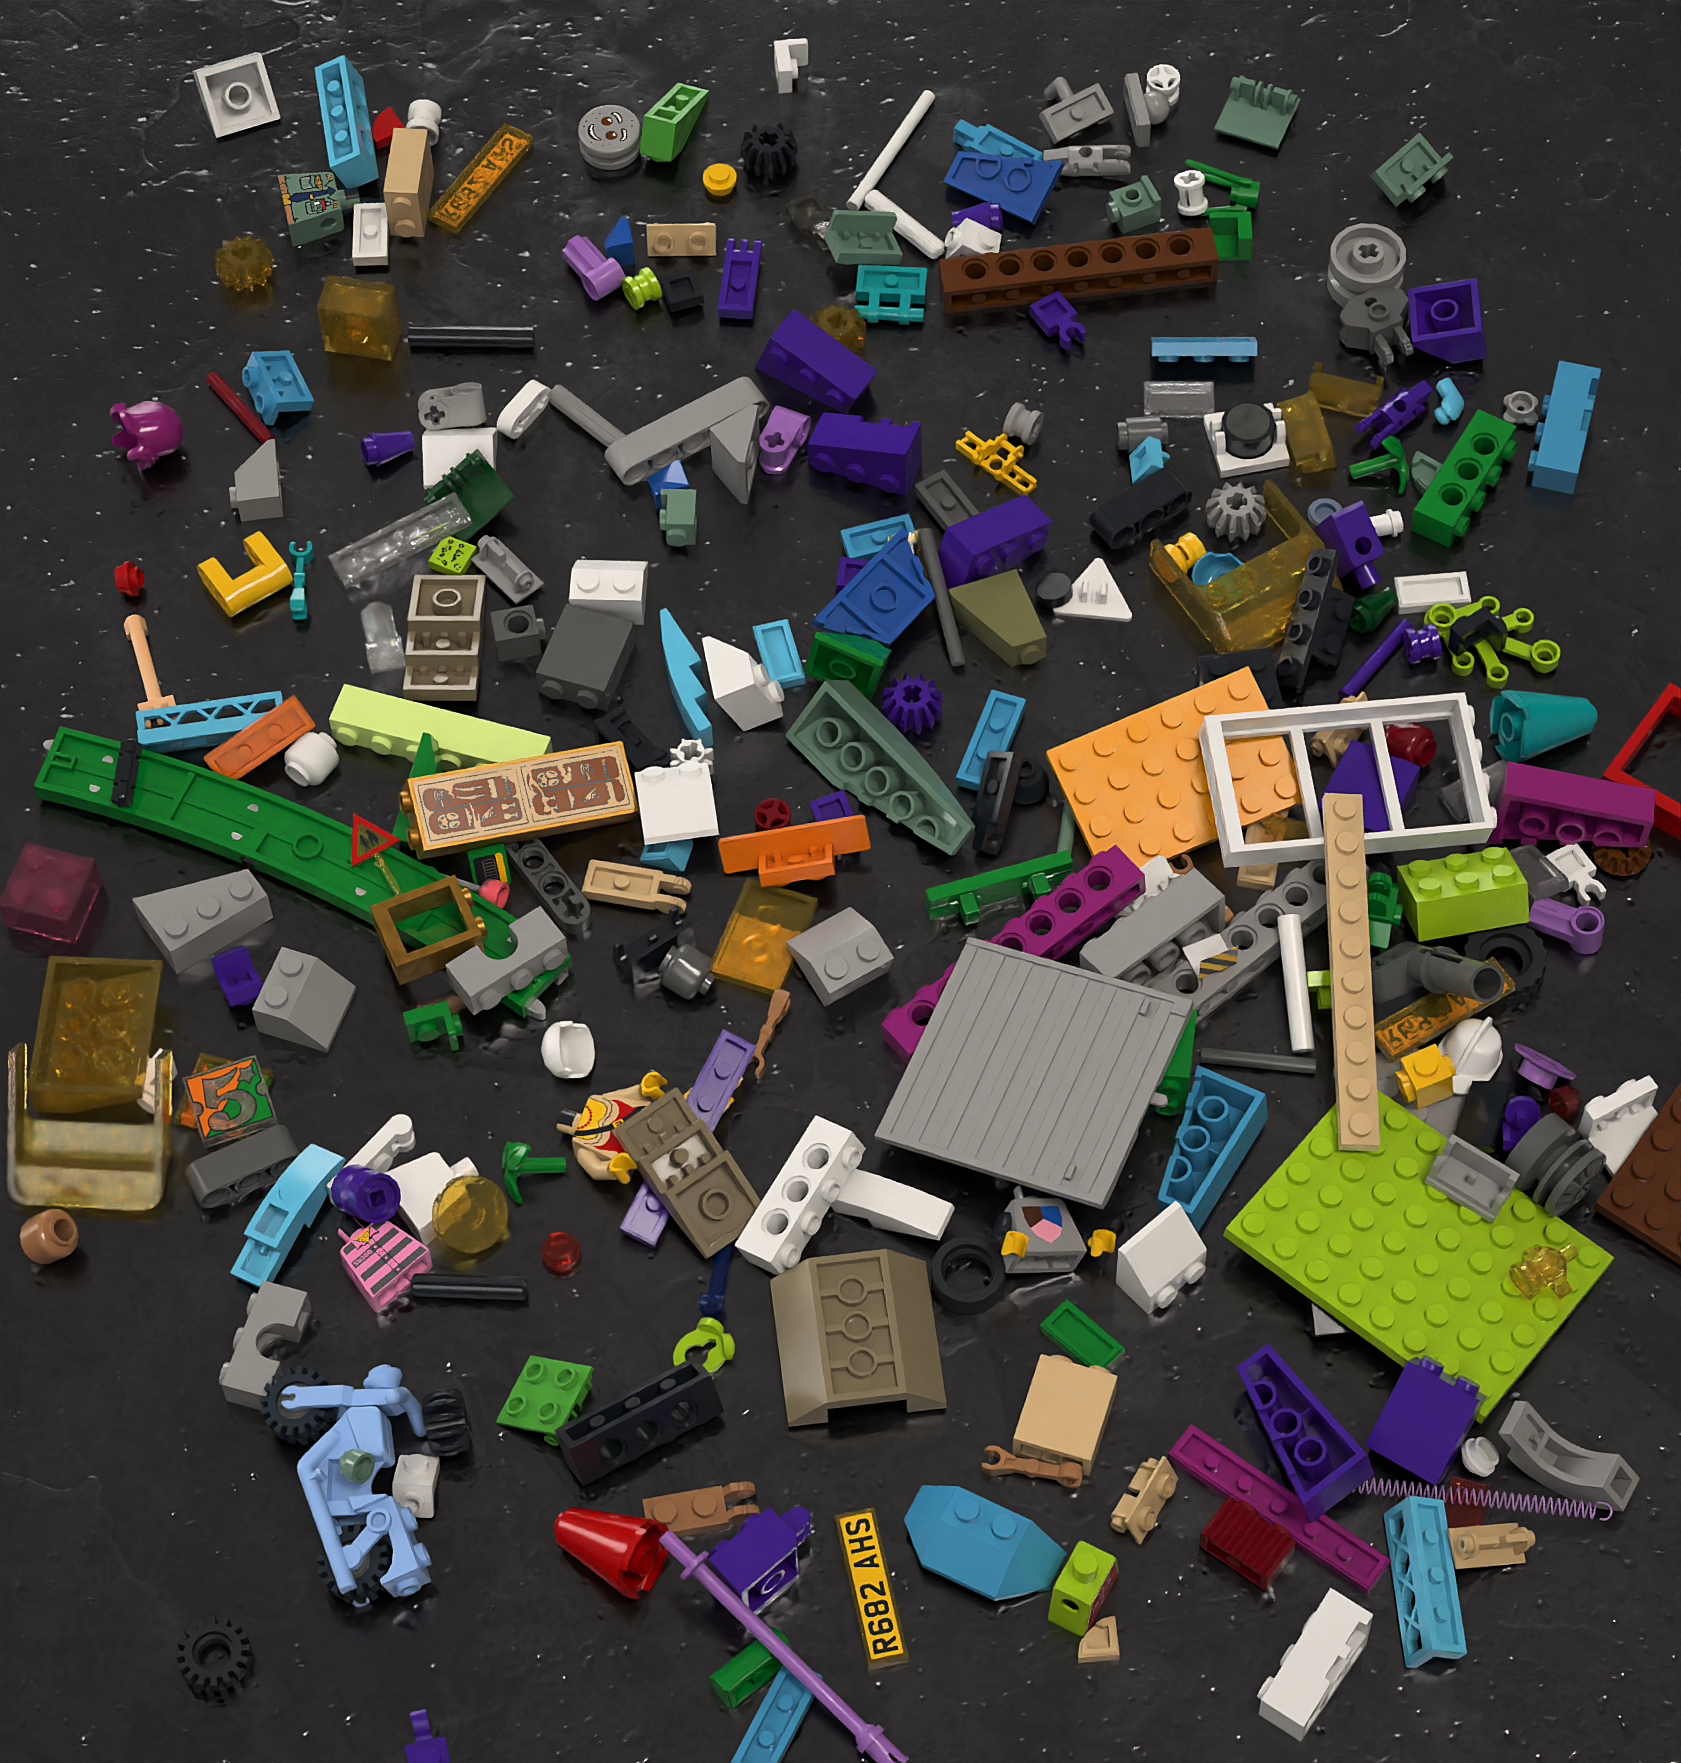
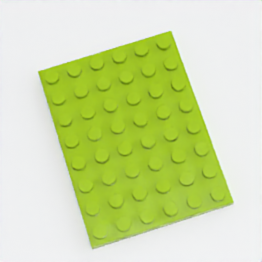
[1223,1089,1614,1424]

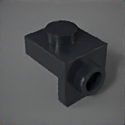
[1448,606,1508,657]

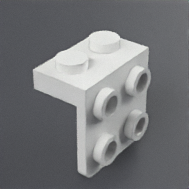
[1578,1075,1658,1178]

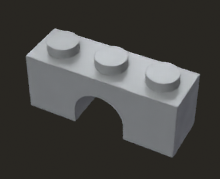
[445,906,568,1015]
[219,1280,312,1410]

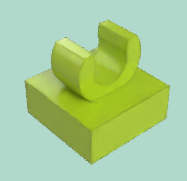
[1306,970,1332,1009]

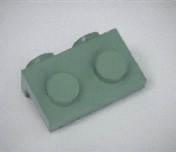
[1370,133,1453,207]
[824,210,903,266]

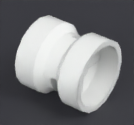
[406,99,442,146]

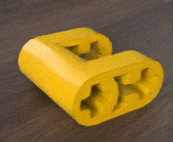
[197,531,293,617]

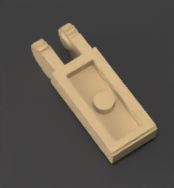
[581,859,691,914]

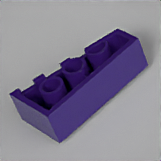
[1237,1343,1374,1523]

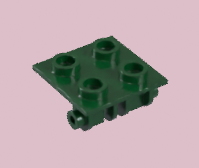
[423,449,516,542]

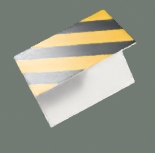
[1182,934,1239,979]

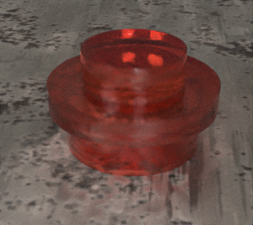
[541,1231,580,1270]

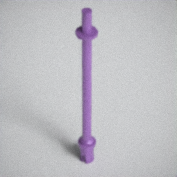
[659,1529,909,1763]

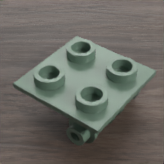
[1214,75,1300,150]

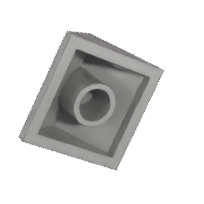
[709,405,760,504]

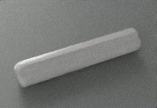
[548,385,626,447]

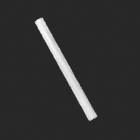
[846,90,935,211]

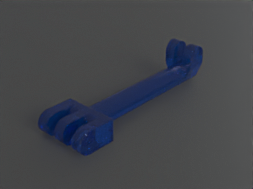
[699,1240,735,1319]

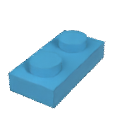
[840,514,919,561]

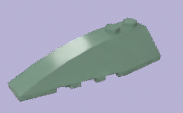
[785,680,975,855]

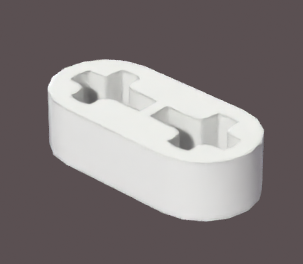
[497,380,550,439]

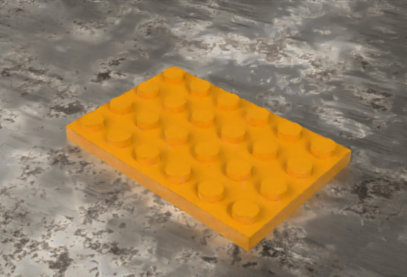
[1045,666,1303,887]

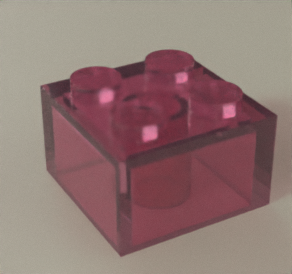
[0,842,103,944]

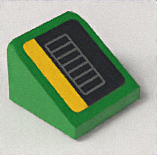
[467,843,511,886]

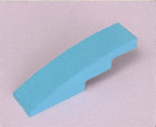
[660,608,713,749]

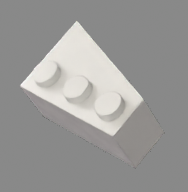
[1257,1588,1373,1741]

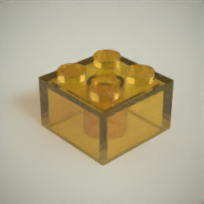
[317,275,402,361]

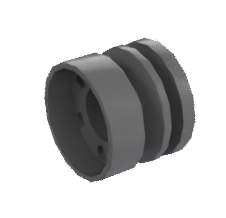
[1504,1113,1607,1218]

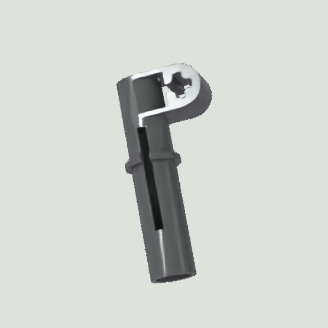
[1371,941,1505,1006]

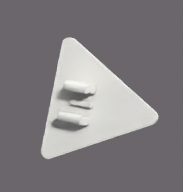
[1053,558,1132,622]

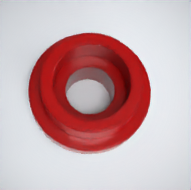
[115,561,144,597]

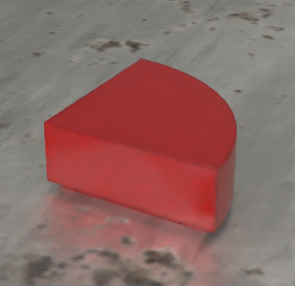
[372,107,405,150]

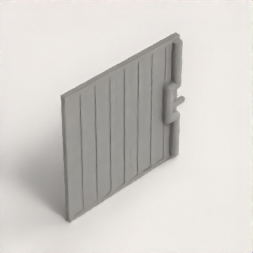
[874,937,1194,1210]

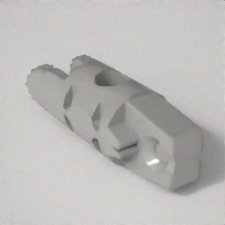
[1043,145,1131,177]

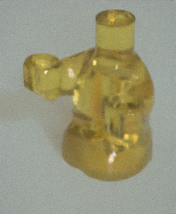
[1509,1243,1579,1300]

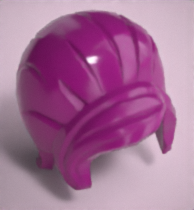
[110,401,184,470]

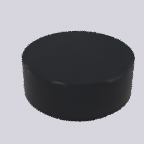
[1036,573,1073,608]

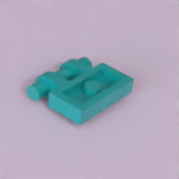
[854,264,927,325]

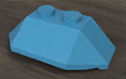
[904,1485,1067,1601]

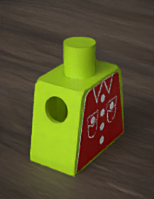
[1048,1541,1119,1638]

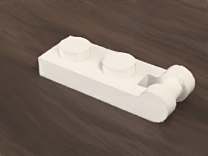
[326,1114,416,1206]

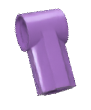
[562,235,626,301]
[1527,895,1605,954]

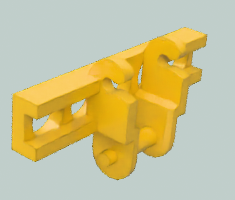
[956,431,1037,496]

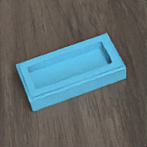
[753,619,806,689]

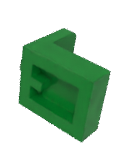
[403,1001,464,1051]

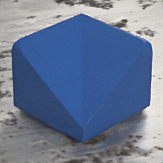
[604,216,635,266]
[646,459,690,509]

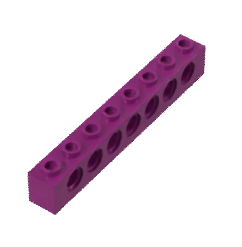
[881,844,1146,1065]

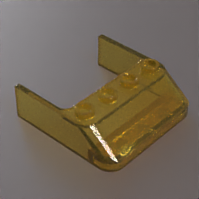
[1149,479,1343,654]
[7,1043,172,1210]

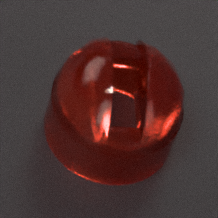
[1549,1085,1583,1119]

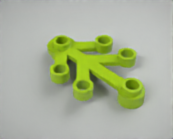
[1424,596,1560,688]

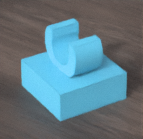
[1129,436,1170,485]

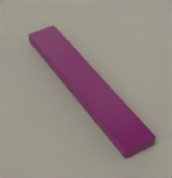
[1167,1424,1391,1595]

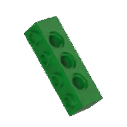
[1411,409,1518,547]

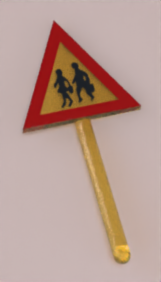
[351,813,403,896]

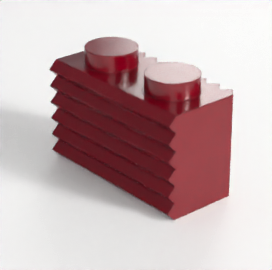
[1199,1497,1296,1591]

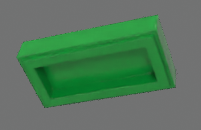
[1040,1299,1125,1370]

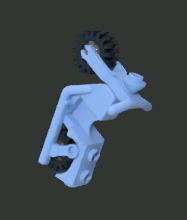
[260,1364,432,1607]

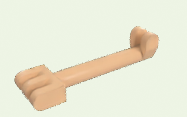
[124,615,177,729]

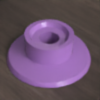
[1515,1043,1577,1090]

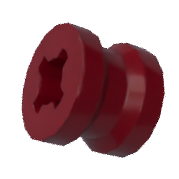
[754,798,792,832]

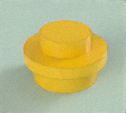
[703,164,737,196]

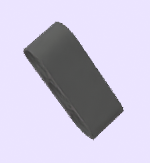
[185,1125,300,1208]

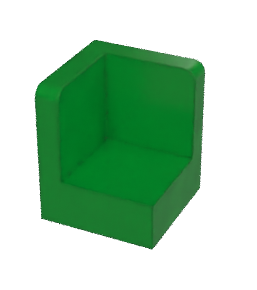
[1209,211,1252,261]

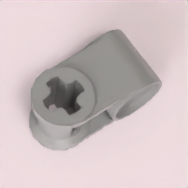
[418,382,487,430]

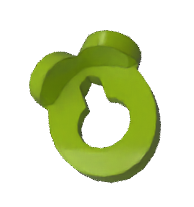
[673,1317,735,1375]

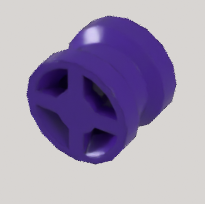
[1402,623,1442,664]

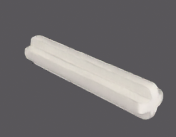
[864,190,944,260]

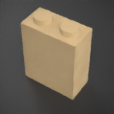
[383,128,434,237]
[1013,1354,1118,1477]

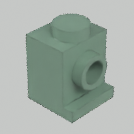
[1106,175,1161,234]
[660,489,698,547]

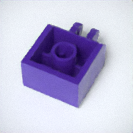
[708,1505,812,1614]

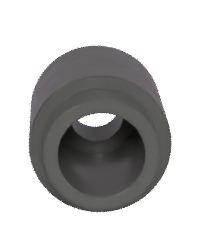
[1116,416,1168,453]

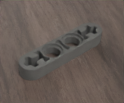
[504,838,592,934]

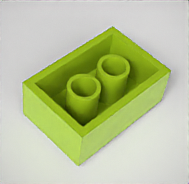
[1397,847,1529,942]

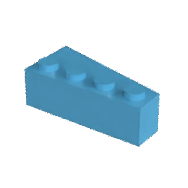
[1157,1065,1268,1233]

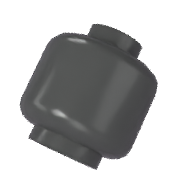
[657,943,716,1000]

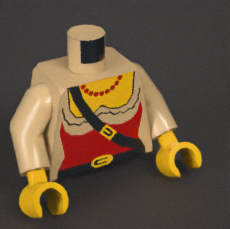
[557,1072,668,1184]

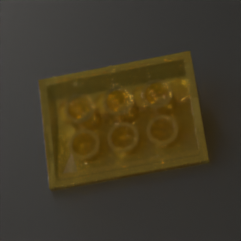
[27,956,163,1113]

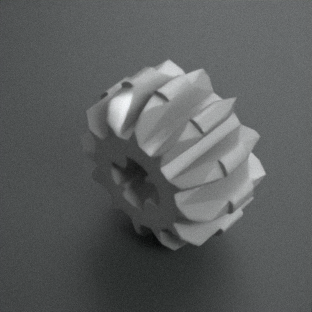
[1205,481,1266,542]

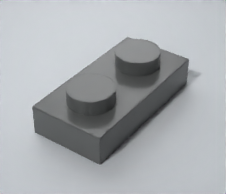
[914,469,980,531]

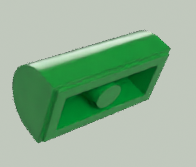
[708,1627,791,1710]

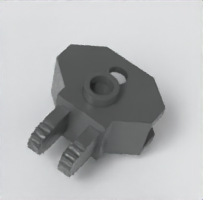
[1340,286,1413,365]

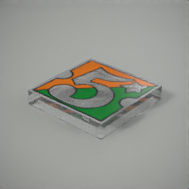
[182,1055,278,1148]

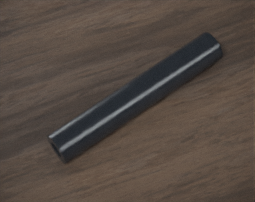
[408,326,535,348]

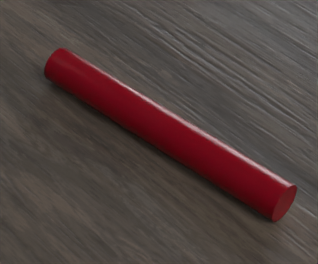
[206,371,276,444]

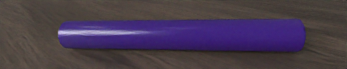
[1338,619,1413,699]

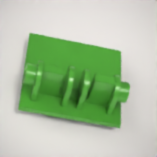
[496,1355,594,1446]

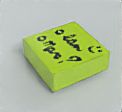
[428,534,478,575]

